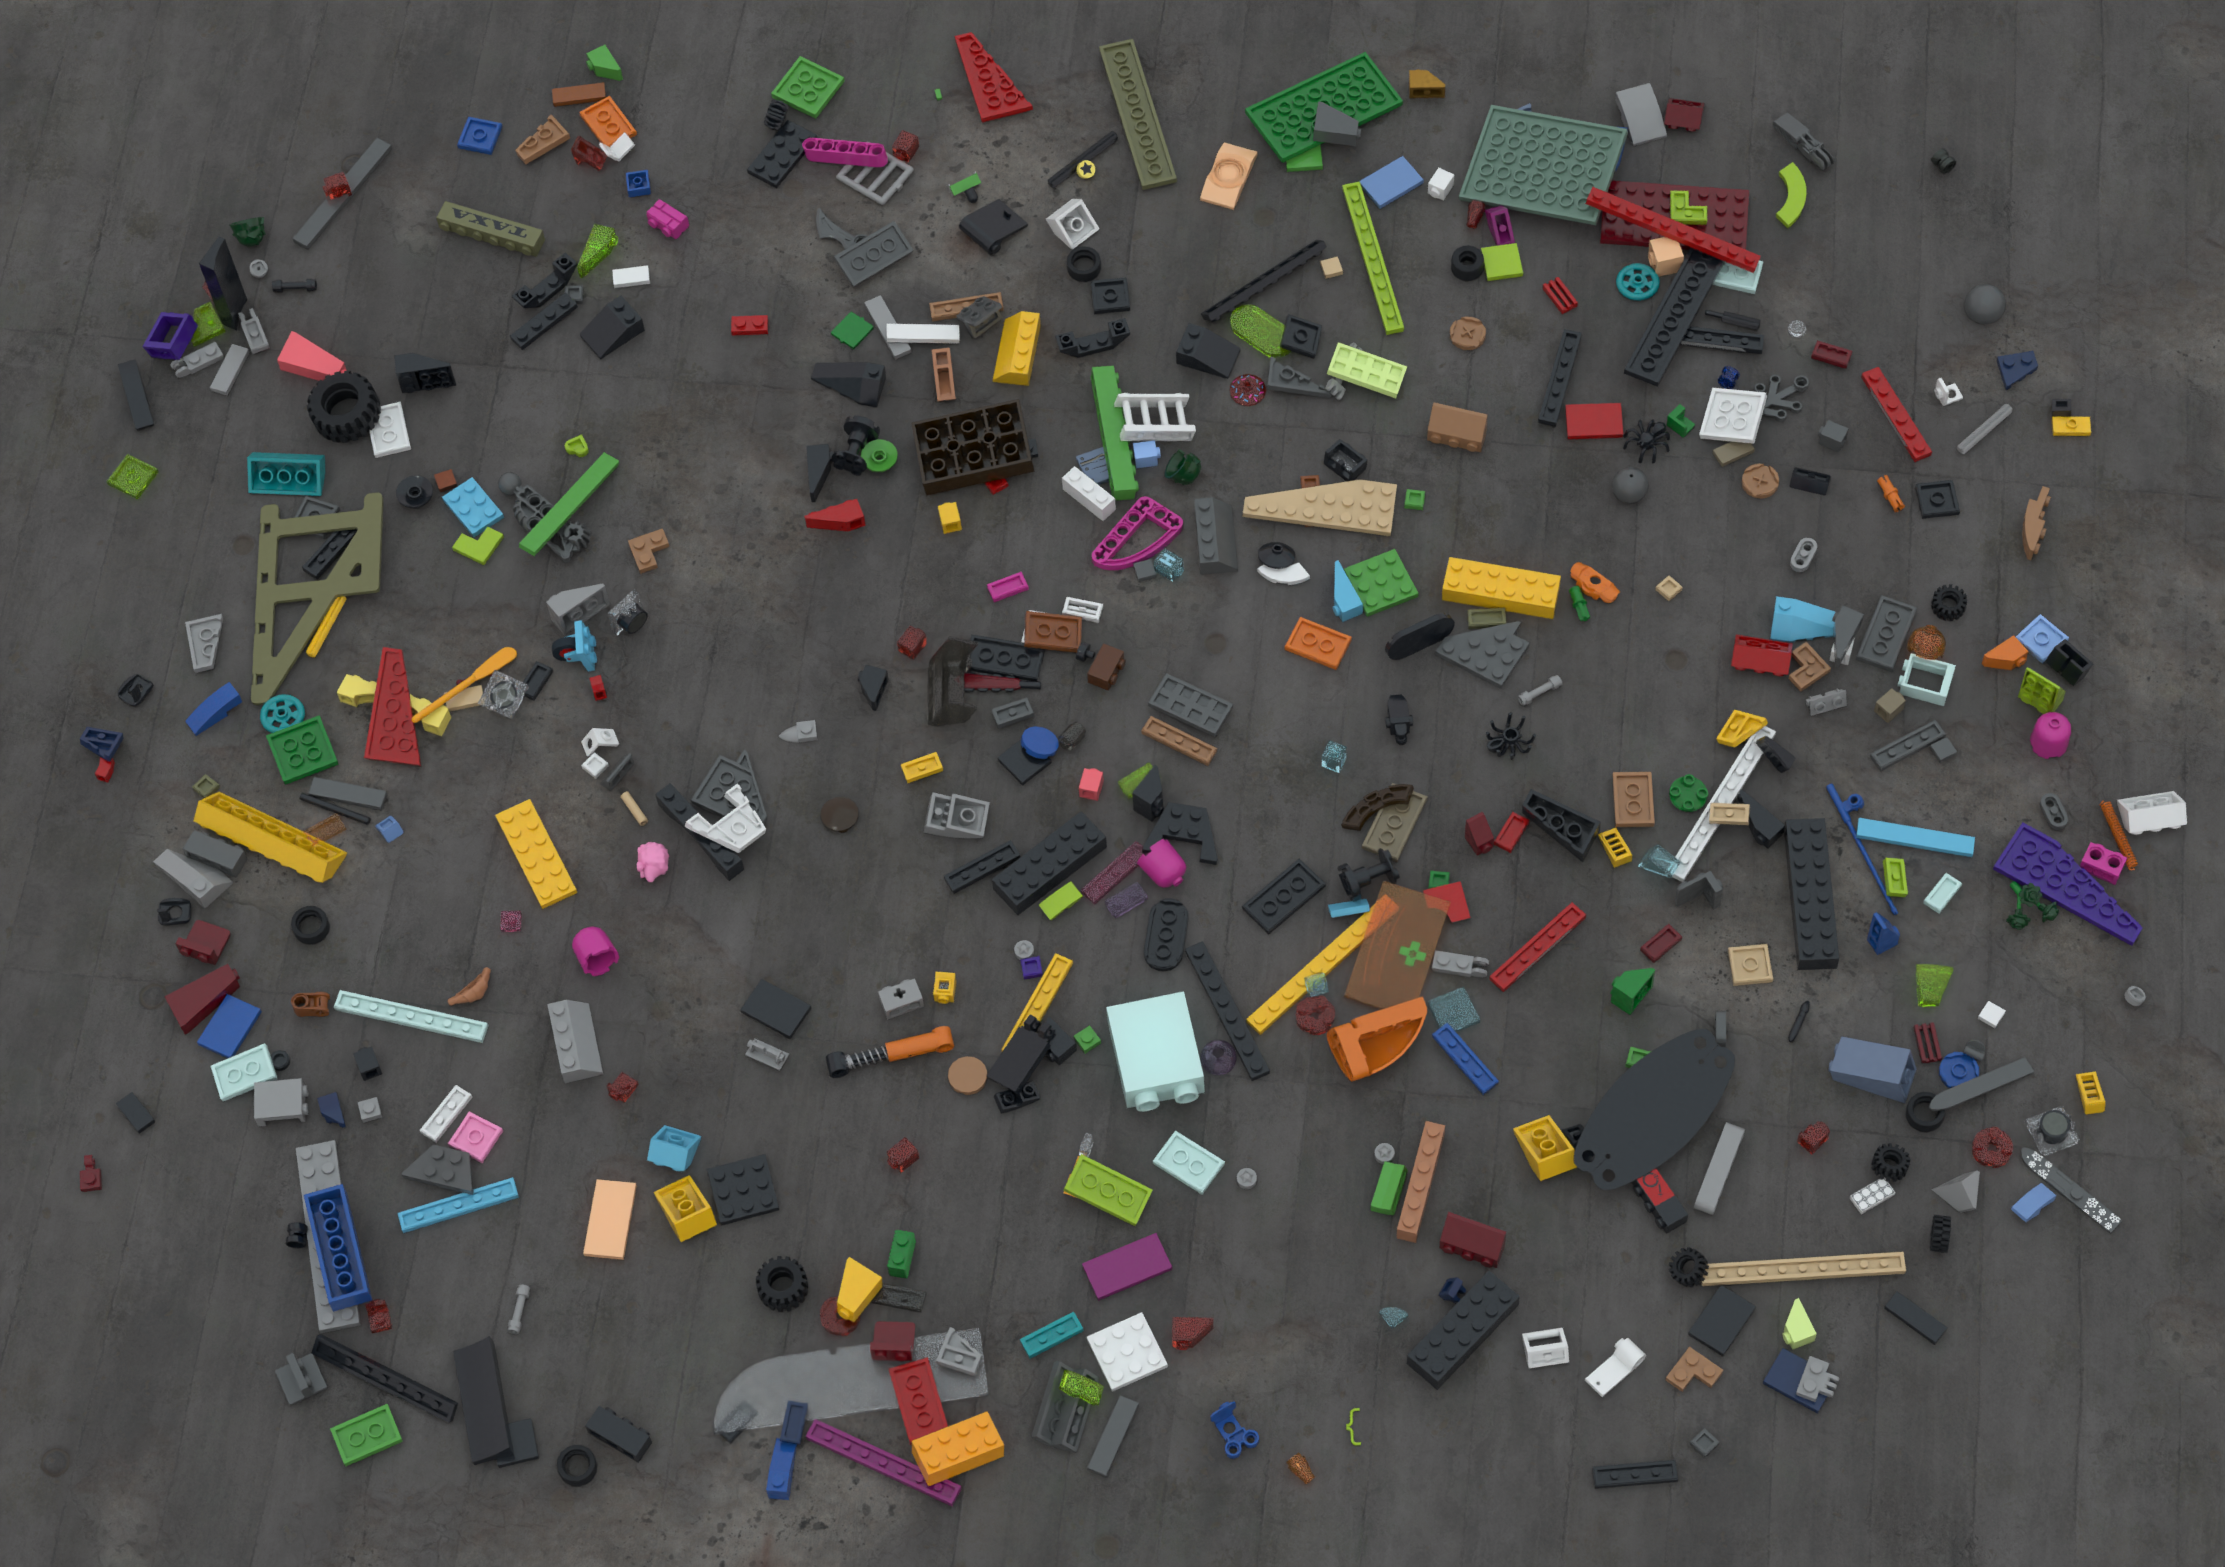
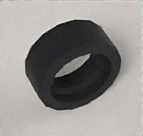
[1067,246,1101,282]
[291,906,330,945]
[1906,1092,1945,1132]
[557,1445,597,1487]

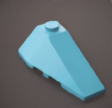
[1770,596,1835,643]

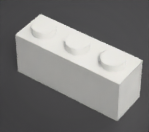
[1062,466,1116,521]

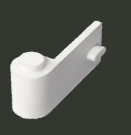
[1585,1338,1646,1397]

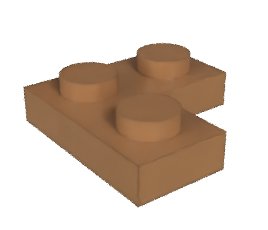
[628,528,669,574]
[1789,642,1831,692]
[1666,1347,1723,1392]

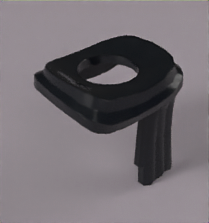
[118,674,154,706]
[157,898,191,925]

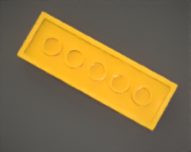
[495,799,577,909]

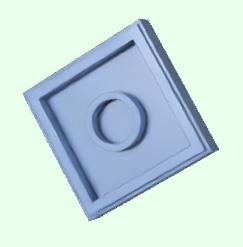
[2016,614,2069,664]

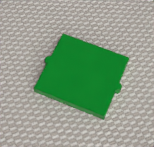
[831,312,874,349]

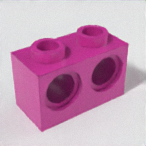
[2080,842,2127,885]

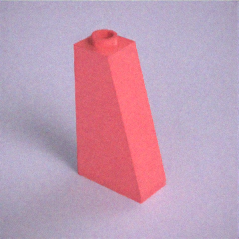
[277,331,347,381]

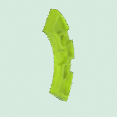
[1776,162,1806,228]

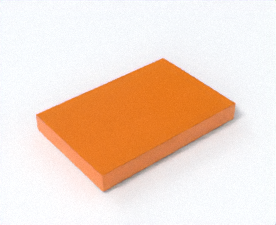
[579,96,637,147]
[1285,617,1352,670]

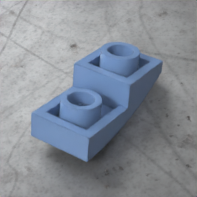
[2011,1183,2056,1222]

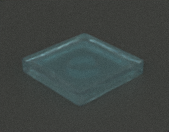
[1428,987,1480,1032]

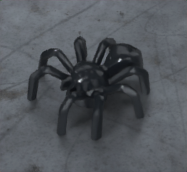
[1623,419,1670,463]
[1486,712,1536,760]

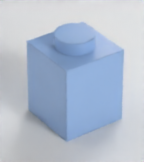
[1133,440,1161,469]

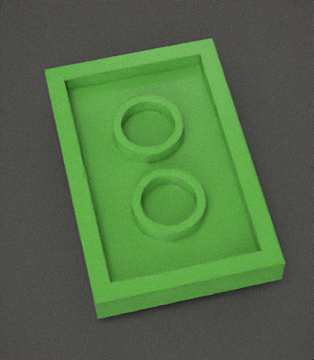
[330,1404,403,1467]

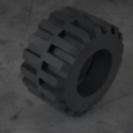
[756,1256,809,1312]

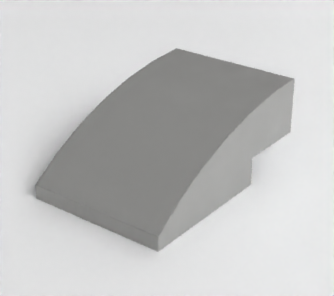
[1615,83,1667,146]
[923,792,990,838]

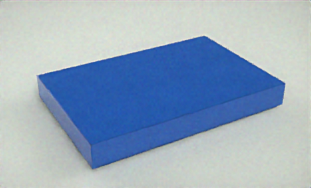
[197,994,262,1058]

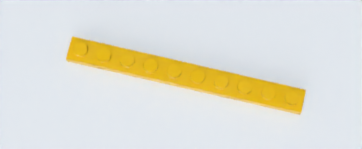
[1246,895,1399,1035]

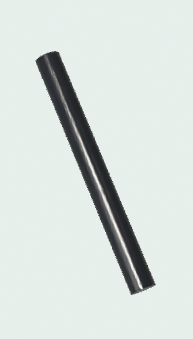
[299,793,371,825]

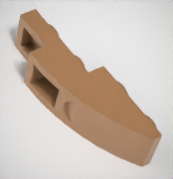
[2022,486,2051,560]

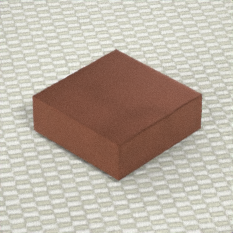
[434,469,458,493]

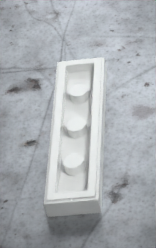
[886,324,960,343]

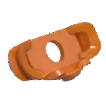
[1570,562,1620,603]

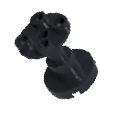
[832,415,880,476]
[1338,848,1400,902]

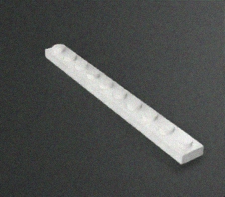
[1666,726,1776,882]

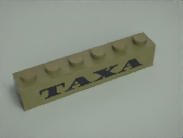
[436,201,545,257]

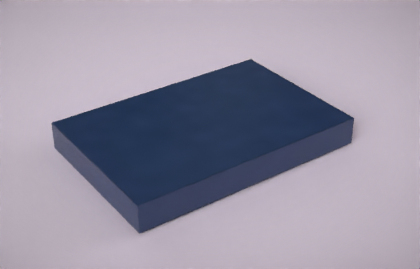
[1763,1348,1835,1414]

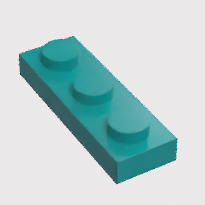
[1020,1312,1084,1359]

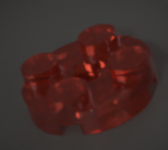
[1296,996,1335,1035]
[1972,1127,2014,1168]
[820,1297,861,1337]

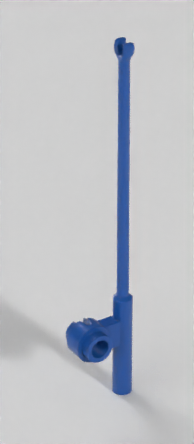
[1826,784,1898,915]

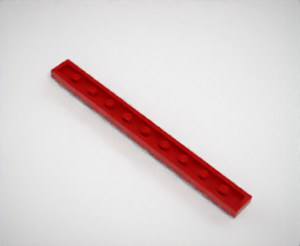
[1585,187,1761,273]

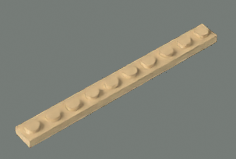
[1701,1252,1906,1286]

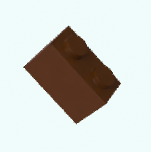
[1087,643,1126,691]

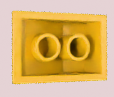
[1513,1115,1577,1181]
[654,1175,717,1242]

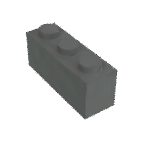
[183,830,248,878]

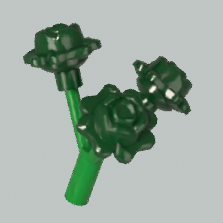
[2006,881,2059,930]

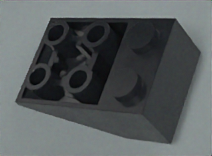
[394,353,456,393]

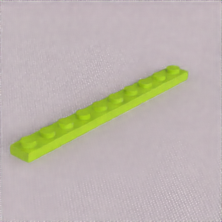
[1342,181,1404,335]

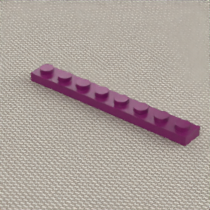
[805,1419,962,1506]

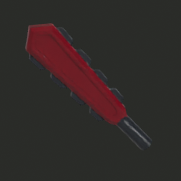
[954,672,1041,692]

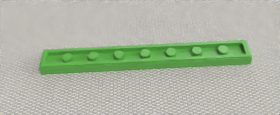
[519,452,619,556]

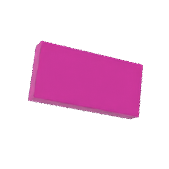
[987,572,1029,602]

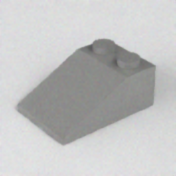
[546,583,610,636]

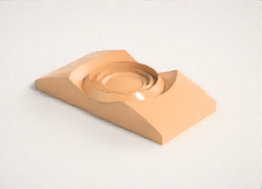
[1200,142,1258,210]

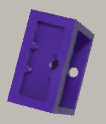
[142,312,198,360]

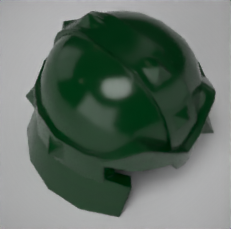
[229,217,266,246]
[1164,449,1201,485]

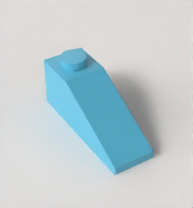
[1333,560,1363,622]

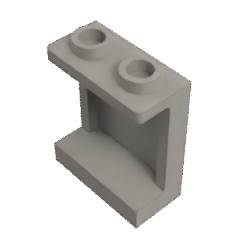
[254,1078,309,1127]

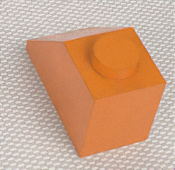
[1982,635,2029,670]

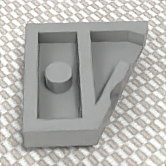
[936,1327,982,1376]

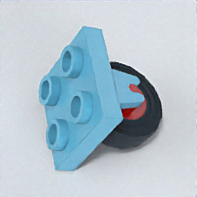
[551,620,597,672]

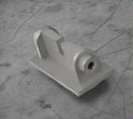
[1805,688,1847,716]
[745,1038,789,1071]

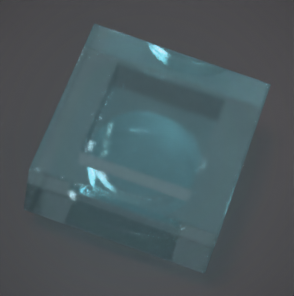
[1304,972,1329,997]

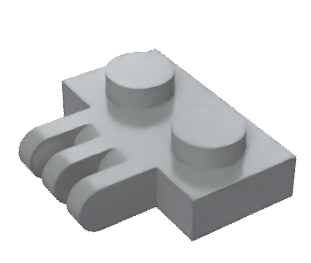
[1796,1356,1839,1402]

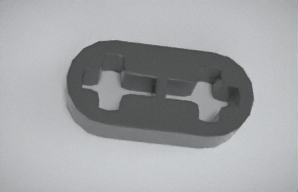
[1715,1011,1726,1047]

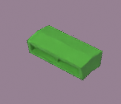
[1371,1161,1408,1215]

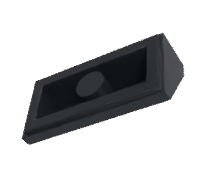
[1790,467,1831,495]

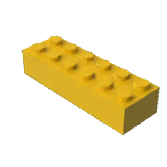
[1442,557,1561,619]

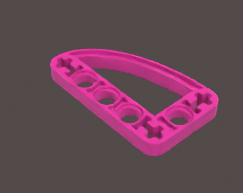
[1092,496,1183,570]

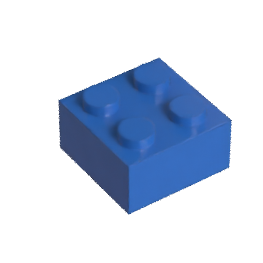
[626,170,651,197]

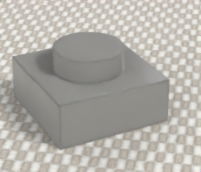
[358,1097,382,1123]

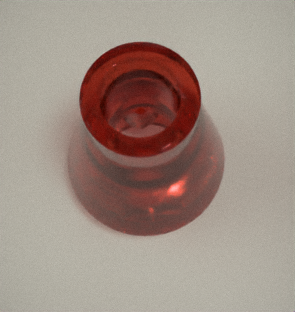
[1466,200,1486,229]

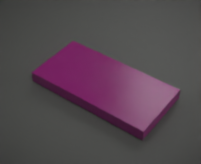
[1082,1233,1172,1301]

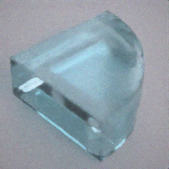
[1380,1307,1408,1328]

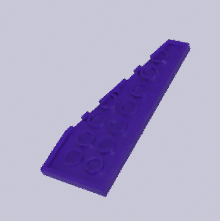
[1993,822,2143,946]

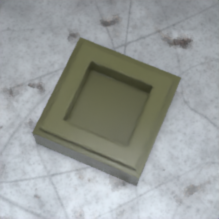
[192,774,220,798]

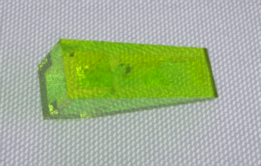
[577,224,618,278]

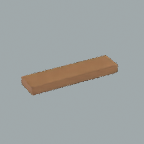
[929,292,1004,322]
[1141,716,1217,766]

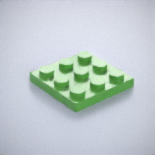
[771,56,845,119]
[1344,549,1418,617]

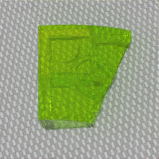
[1915,964,1953,1007]

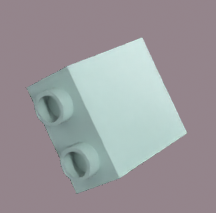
[1106,991,1205,1112]

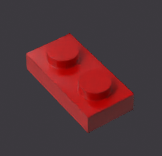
[731,315,768,336]

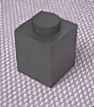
[1818,420,1849,452]

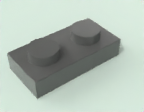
[991,698,1034,728]

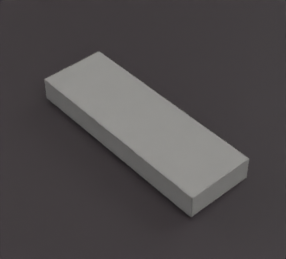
[210,344,250,396]

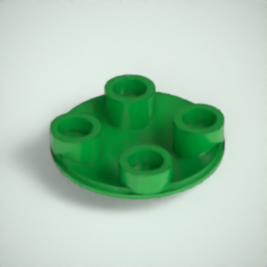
[1669,774,1708,812]

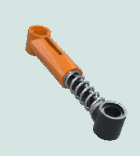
[825,1026,955,1078]

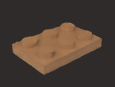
[1612,772,1655,827]

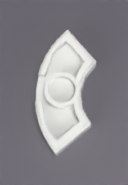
[1257,563,1310,585]

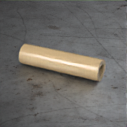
[621,791,648,826]

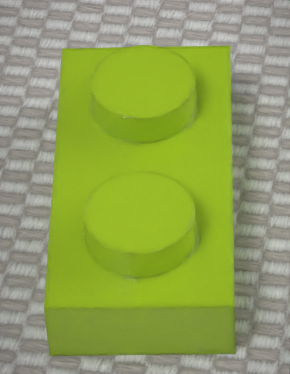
[1883,858,1908,897]

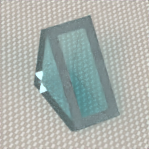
[1638,844,1680,878]

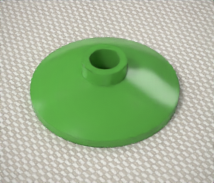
[861,439,898,472]

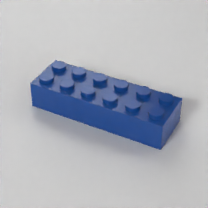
[304,1184,372,1312]

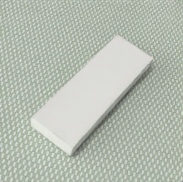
[420,1085,472,1143]

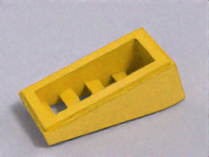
[1598,828,1632,868]
[2076,1071,2105,1114]

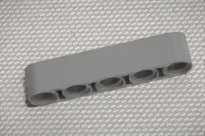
[1694,1122,1745,1215]

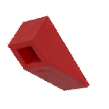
[804,499,866,532]

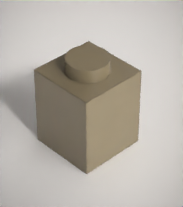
[1874,688,1906,723]

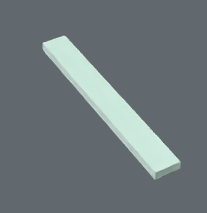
[334,990,489,1043]

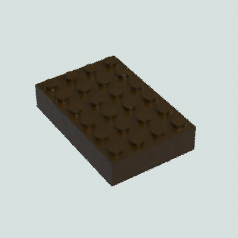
[911,399,1035,496]

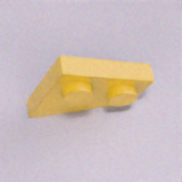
[1716,709,1768,748]

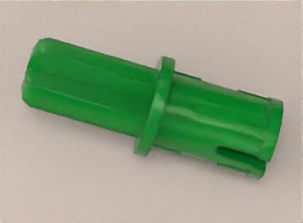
[1569,586,1590,622]

